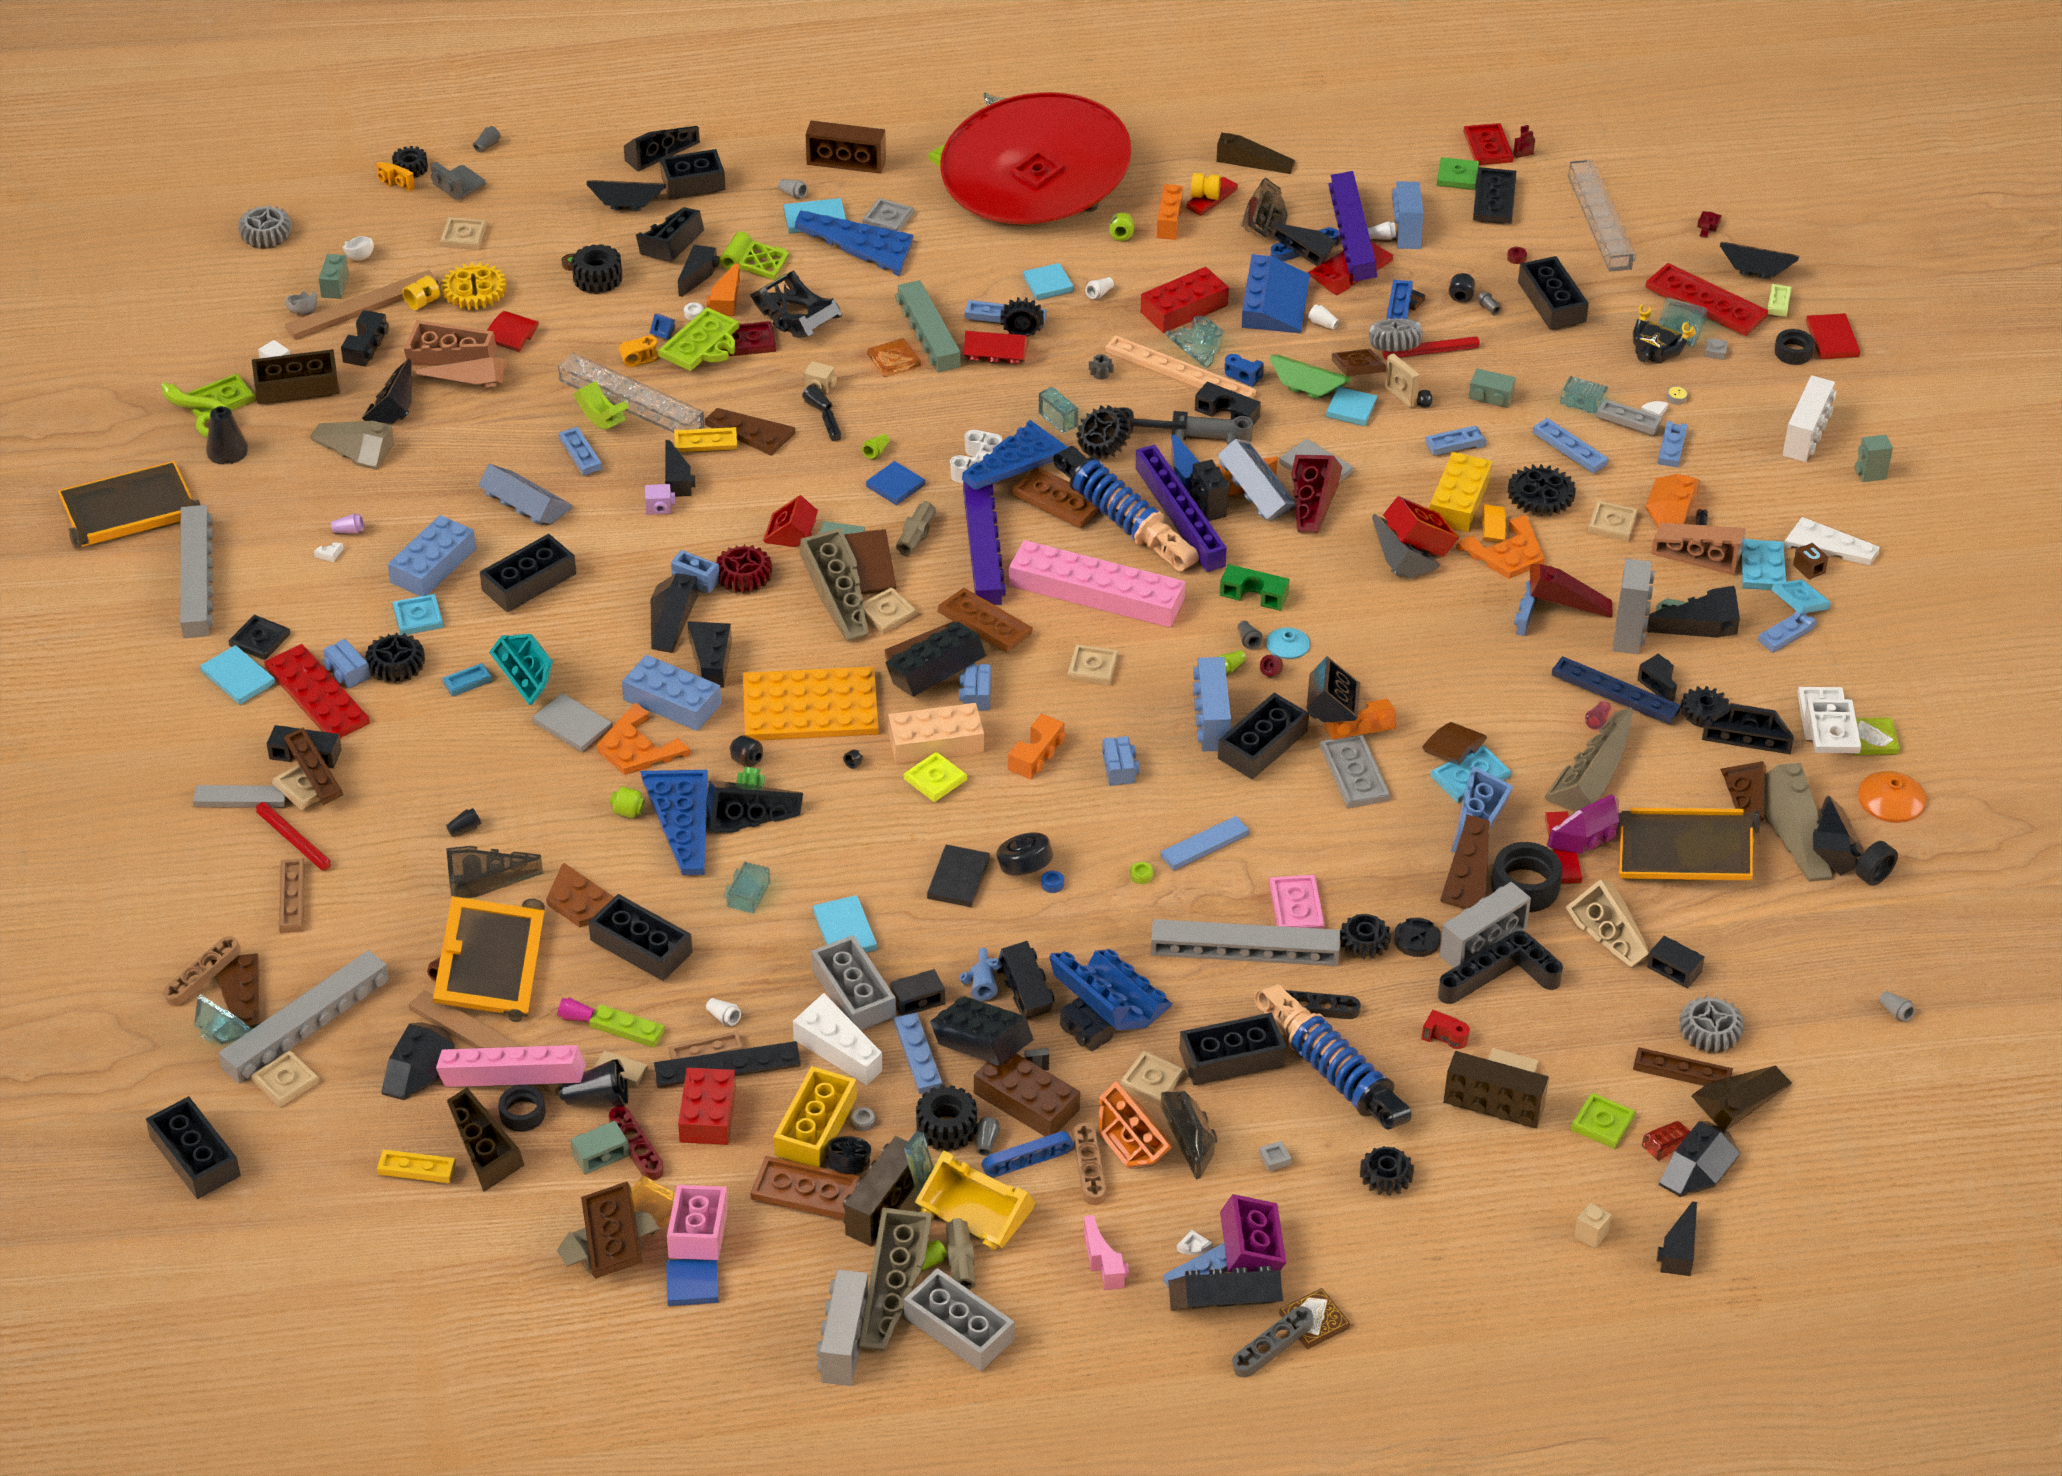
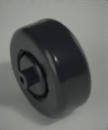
[996,832,1053,876]

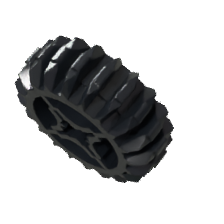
[1076,405,1132,460]
[365,632,425,683]

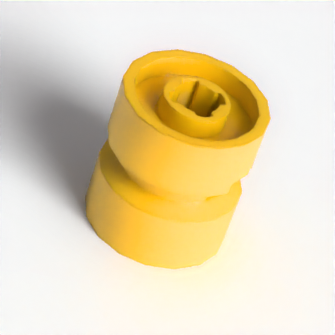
[1191,172,1221,200]
[402,275,441,311]

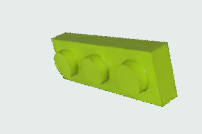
[589,1004,665,1048]

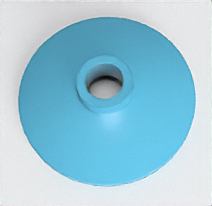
[1266,627,1310,659]

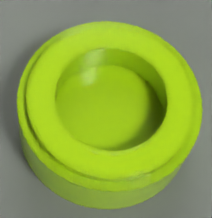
[1130,862,1153,884]

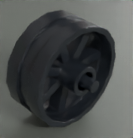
[826,1136,872,1174]

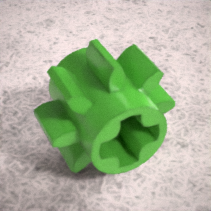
[736,767,765,787]

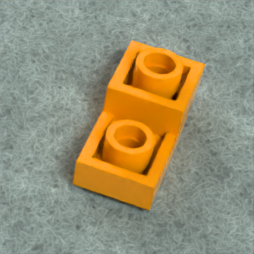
[376,162,415,192]
[1482,504,1506,543]

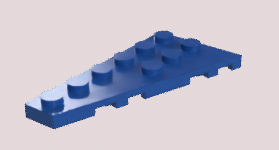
[795,210,913,276]
[962,420,1068,490]
[640,770,708,875]

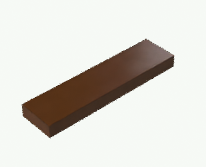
[283,727,343,805]
[1633,1047,1733,1086]

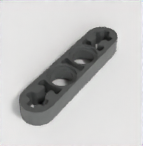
[1232,1306,1314,1377]

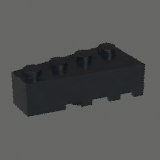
[1168,1266,1283,1311]

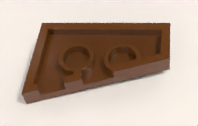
[1720,761,1766,822]

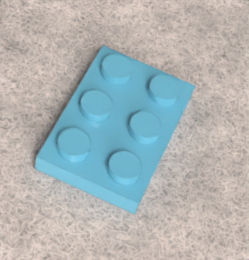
[1741,539,1786,590]

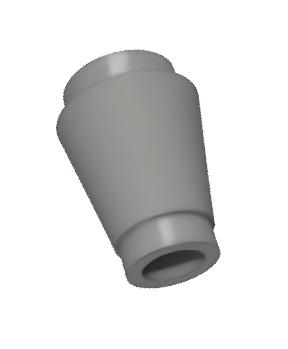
[778,179,808,199]
[1879,991,1915,1022]

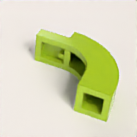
[573,381,629,429]

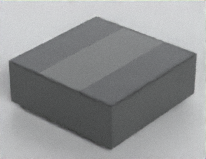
[1024,1048,1049,1070]

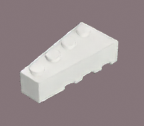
[793,993,882,1085]

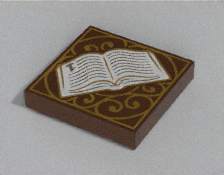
[1279,1288,1350,1349]

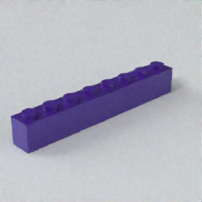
[1328,171,1378,282]
[1135,444,1227,572]
[963,481,1006,605]

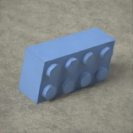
[388,515,476,596]
[622,655,721,731]
[1193,657,1231,752]

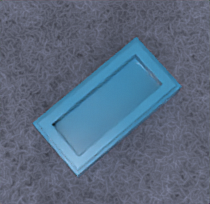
[442,663,492,697]

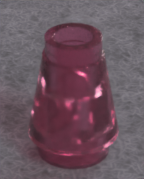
[1585,701,1611,730]

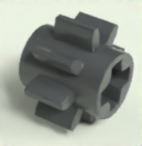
[1089,354,1114,380]

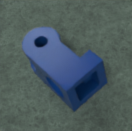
[1225,354,1264,387]

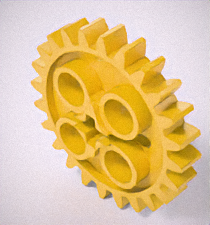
[442,262,507,310]

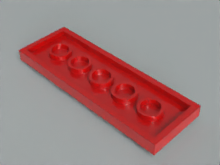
[1645,263,1768,336]
[264,644,370,738]

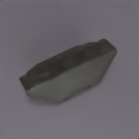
[1241,177,1288,240]
[1160,1091,1217,1180]

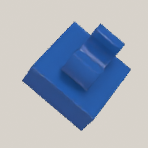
[650,313,676,339]

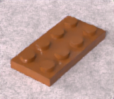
[1012,467,1101,528]
[937,588,1033,652]
[750,1156,860,1220]

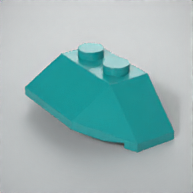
[489,634,553,706]

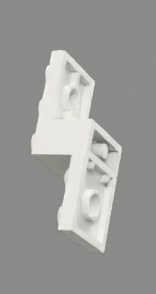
[1797,687,1861,753]

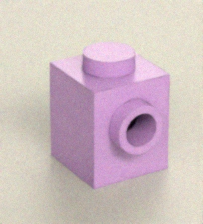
[645,484,675,515]

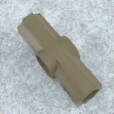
[896,501,936,556]
[946,1218,975,1290]

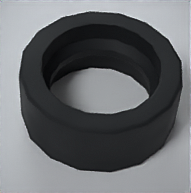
[1775,329,1814,365]
[1855,841,1898,886]
[498,1085,546,1132]

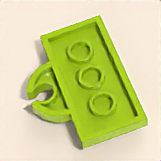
[658,307,739,371]

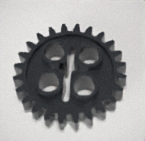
[1507,464,1576,517]

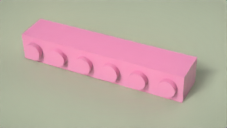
[436,1045,586,1087]

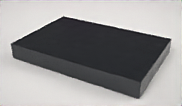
[927,844,990,907]

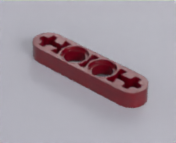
[609,1106,664,1181]

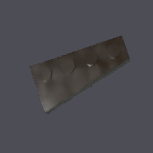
[447,1087,524,1192]

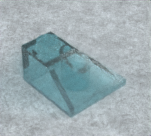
[194,994,252,1045]

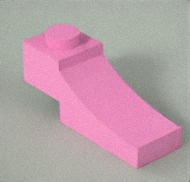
[1084,1215,1129,1290]

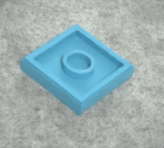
[1023,263,1074,300]
[1326,387,1377,426]
[1771,579,1831,614]
[392,594,444,635]

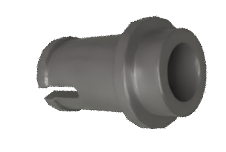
[1478,292,1502,316]

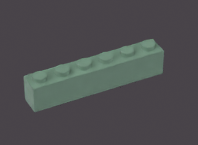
[895,280,960,373]

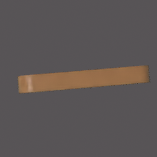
[163,936,241,1006]
[1074,1123,1106,1205]

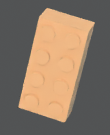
[888,703,984,764]

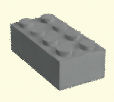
[1613,558,1655,655]
[1440,882,1531,968]
[811,935,896,1030]
[904,1268,1015,1371]
[816,1270,868,1386]

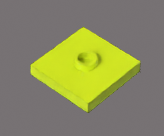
[904,752,967,802]

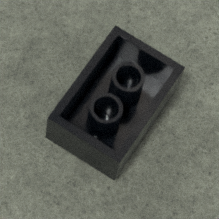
[660,149,726,199]

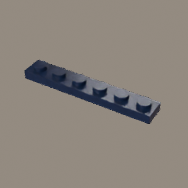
[1552,656,1681,725]

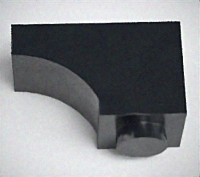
[1637,653,1677,702]

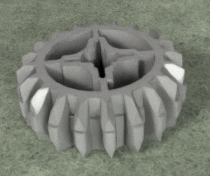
[238,205,292,248]
[1369,318,1423,352]
[1679,995,1744,1054]

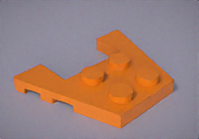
[1456,515,1545,579]
[597,702,690,775]

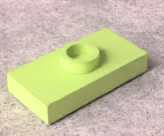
[1767,284,1792,317]

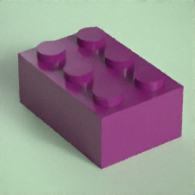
[1220,1194,1286,1272]

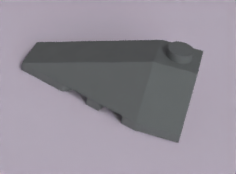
[1372,514,1440,578]

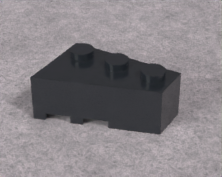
[636,207,704,261]
[687,621,732,688]

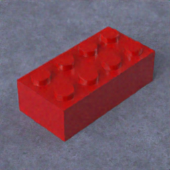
[1140,266,1229,334]

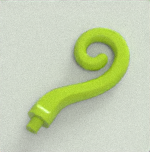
[161,382,228,438]

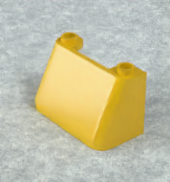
[915,1150,1036,1251]

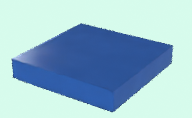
[866,461,925,505]
[666,1259,719,1306]

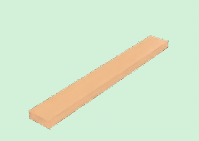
[1105,335,1256,399]

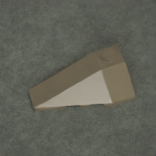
[310,421,394,470]

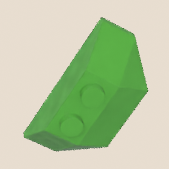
[1270,354,1352,398]

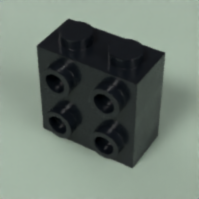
[1189,459,1230,521]

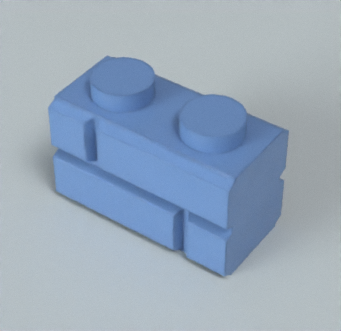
[671,550,719,593]
[323,639,371,688]
[959,664,991,711]
[1102,736,1139,786]

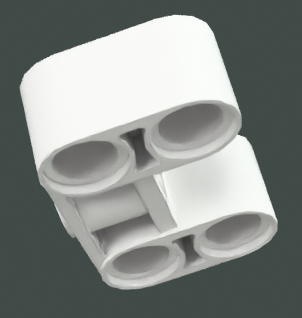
[950,430,1002,483]

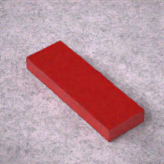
[1186,176,1238,216]

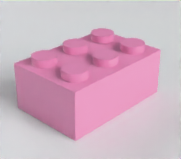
[667,1185,728,1260]

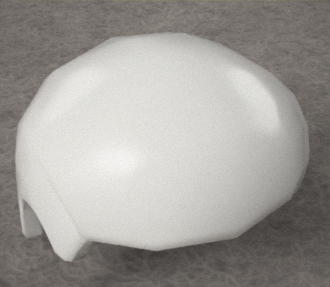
[342,236,374,261]

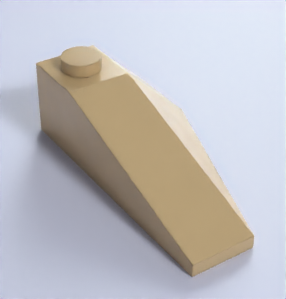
[1566,879,1650,968]

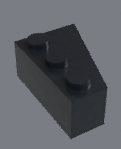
[997,941,1055,1019]

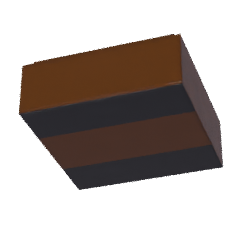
[1410,290,1425,310]

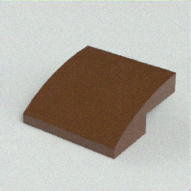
[1422,722,1487,766]

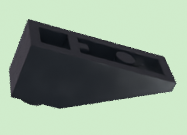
[1270,223,1336,266]
[678,245,720,297]
[665,440,696,497]
[1656,1201,1697,1276]

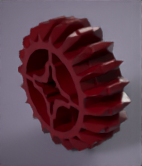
[715,544,773,594]

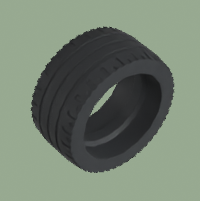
[1491,842,1562,912]

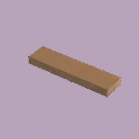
[279,858,305,933]

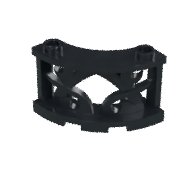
[750,270,842,338]

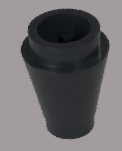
[802,385,832,411]
[446,808,481,837]

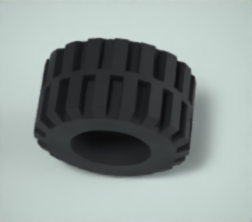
[571,244,622,294]
[916,1085,977,1151]

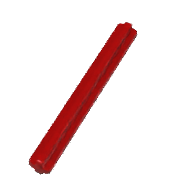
[1382,336,1480,359]
[255,802,331,871]

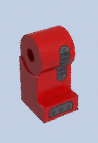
[1421,1009,1470,1049]

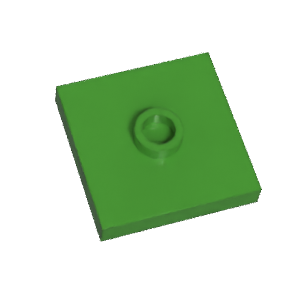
[1437,157,1479,190]

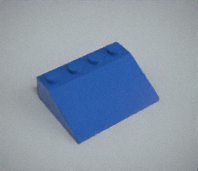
[1242,254,1310,333]

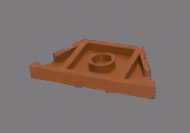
[546,863,614,927]

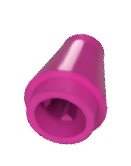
[557,997,594,1022]

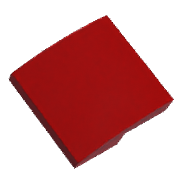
[487,310,539,352]

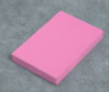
[1269,875,1325,929]

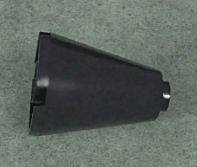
[206,406,248,465]
[559,1059,629,1107]

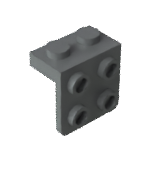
[431,162,486,200]

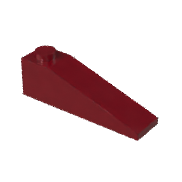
[1291,455,1342,533]
[1530,564,1613,618]

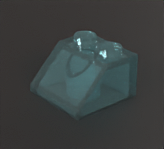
[1659,297,1708,346]

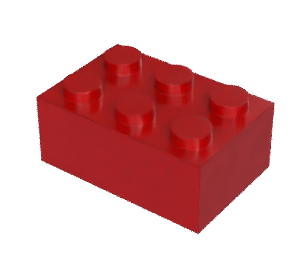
[1383,496,1459,557]
[678,1068,736,1145]

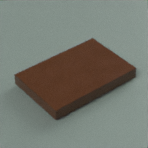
[1332,348,1386,377]
[844,529,897,594]

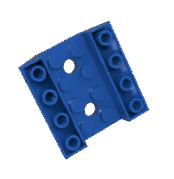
[1049,949,1173,1030]

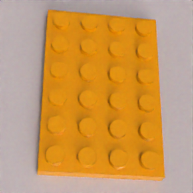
[743,667,879,740]

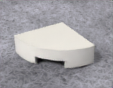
[1641,401,1668,417]
[314,543,344,562]
[1176,1230,1212,1255]

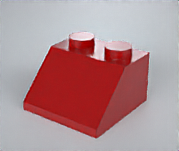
[763,495,818,547]

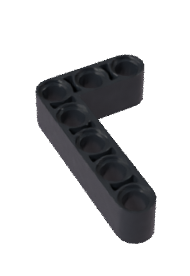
[1438,931,1563,1004]

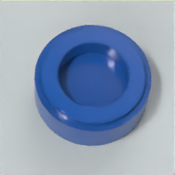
[1041,871,1064,893]

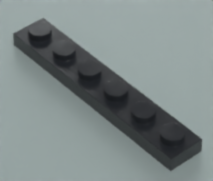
[654,1041,801,1088]

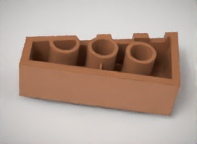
[404,320,497,365]
[1652,523,1746,575]

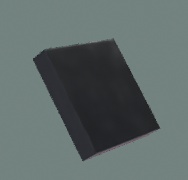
[229,614,290,660]

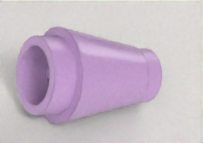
[331,513,364,534]

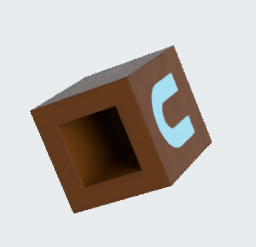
[1793,542,1829,580]

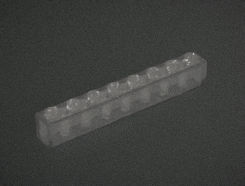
[1568,159,1636,272]
[558,353,704,433]

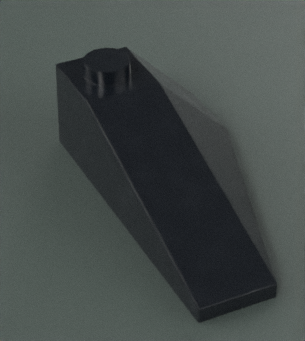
[706,781,803,833]
[1813,796,1864,876]

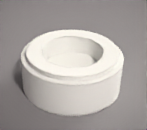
[684,302,704,320]

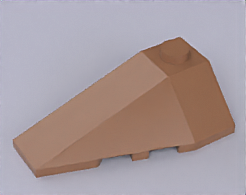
[415,357,506,389]

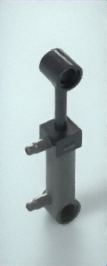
[1118,407,1253,446]

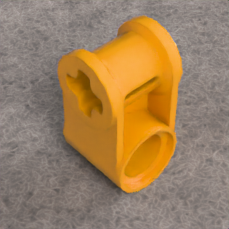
[618,335,659,367]

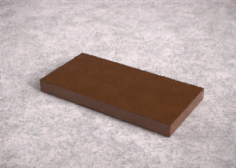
[581,1181,643,1279]

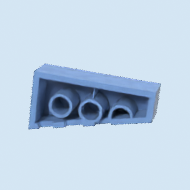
[1392,181,1423,249]
[1451,766,1514,853]

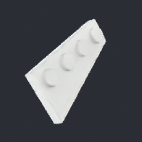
[1784,517,1880,565]

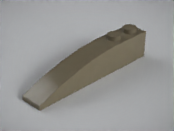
[800,528,868,641]
[1545,707,1633,812]
[1764,763,1832,882]
[859,1208,932,1351]

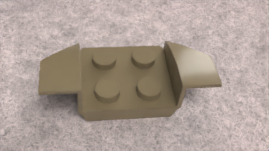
[557,1212,660,1274]

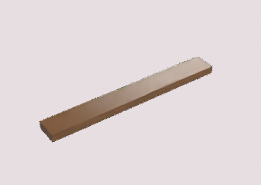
[285,270,439,340]
[409,990,562,1095]

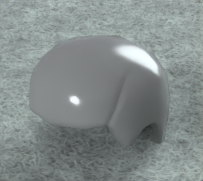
[286,291,317,315]

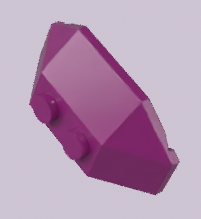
[1547,794,1619,854]

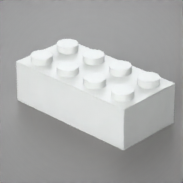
[1782,375,1837,462]

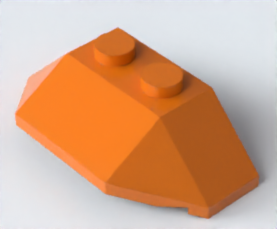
[1646,474,1701,528]
[1099,1081,1172,1167]

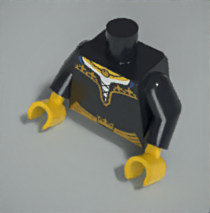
[1632,304,1696,363]

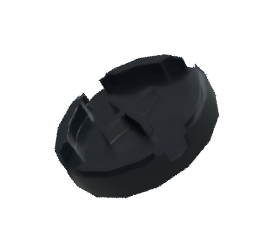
[1394,918,1441,957]

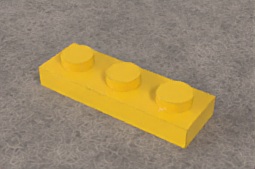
[674,427,737,452]
[377,1150,456,1183]

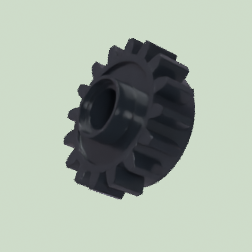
[1000,297,1044,337]
[1681,686,1729,728]
[1340,914,1391,960]
[1360,1146,1414,1196]

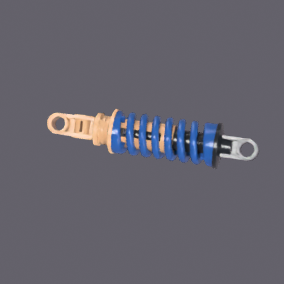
[1053,446,1199,571]
[1255,984,1412,1130]

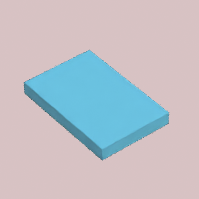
[783,198,846,233]
[200,645,275,705]
[1430,745,1512,803]
[813,895,877,953]

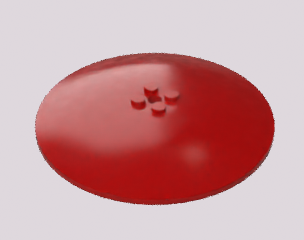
[940,92,1132,224]

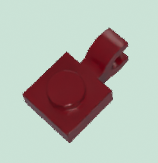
[1513,125,1535,158]
[1697,211,1722,238]

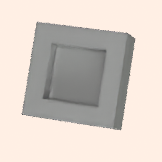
[1705,338,1728,360]
[1259,1141,1291,1172]

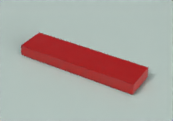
[1545,811,1582,884]

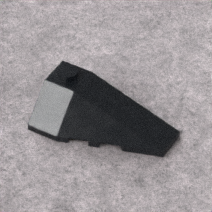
[624,126,700,172]
[362,358,412,423]
[650,573,698,653]
[1647,586,1740,638]

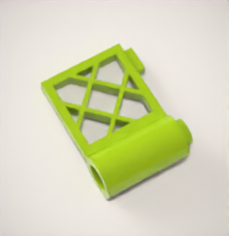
[720,231,789,280]

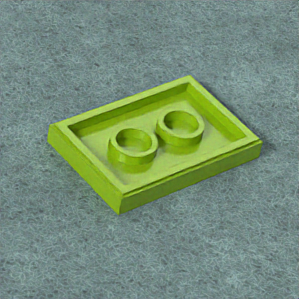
[186,373,256,418]

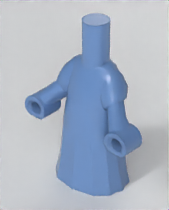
[959,948,1003,1001]

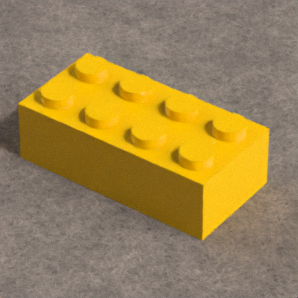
[1429,452,1492,532]
[773,1066,857,1168]

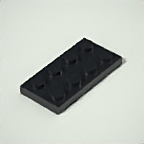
[1473,167,1517,224]

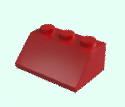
[963,331,1029,364]

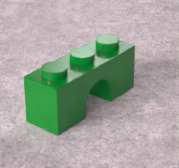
[1220,564,1290,611]

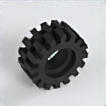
[392,146,428,178]

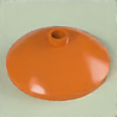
[1858,771,1927,823]

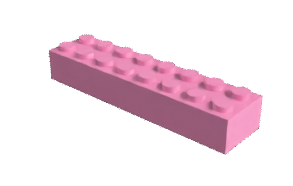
[1009,540,1185,628]

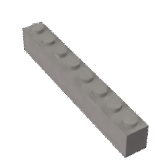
[180,505,214,638]
[1151,919,1340,966]
[218,950,389,1084]

